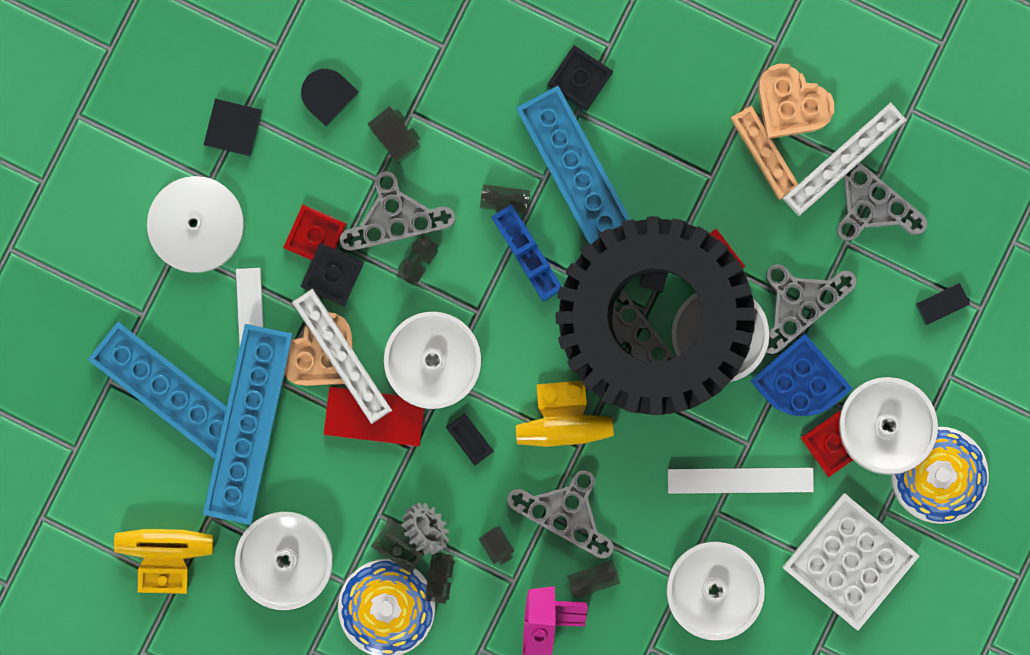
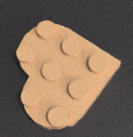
[758,64,834,139]
[285,312,353,386]

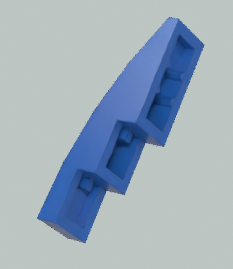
[491,204,562,303]

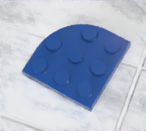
[750,334,853,416]

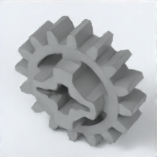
[402,503,449,555]

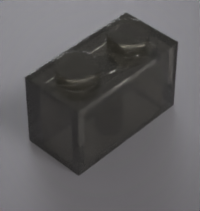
[367,106,421,165]
[370,518,425,573]
[478,524,515,565]

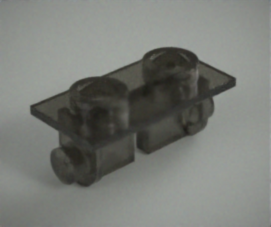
[480,184,531,214]
[396,235,439,286]
[424,553,455,604]
[567,560,620,599]

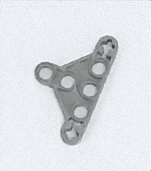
[836,162,927,241]
[340,171,455,252]
[766,264,857,354]
[612,289,675,363]
[507,470,614,558]

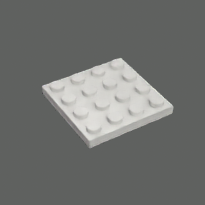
[782,493,919,631]

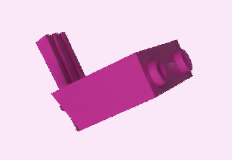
[522,586,588,655]

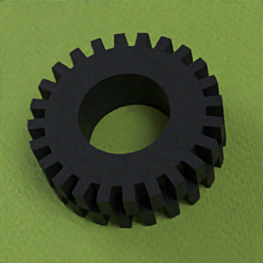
[555,216,755,415]

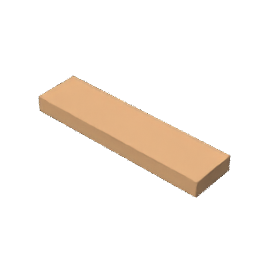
[730,105,798,200]

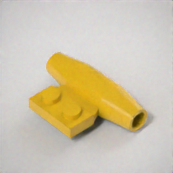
[516,381,614,447]
[114,529,214,594]

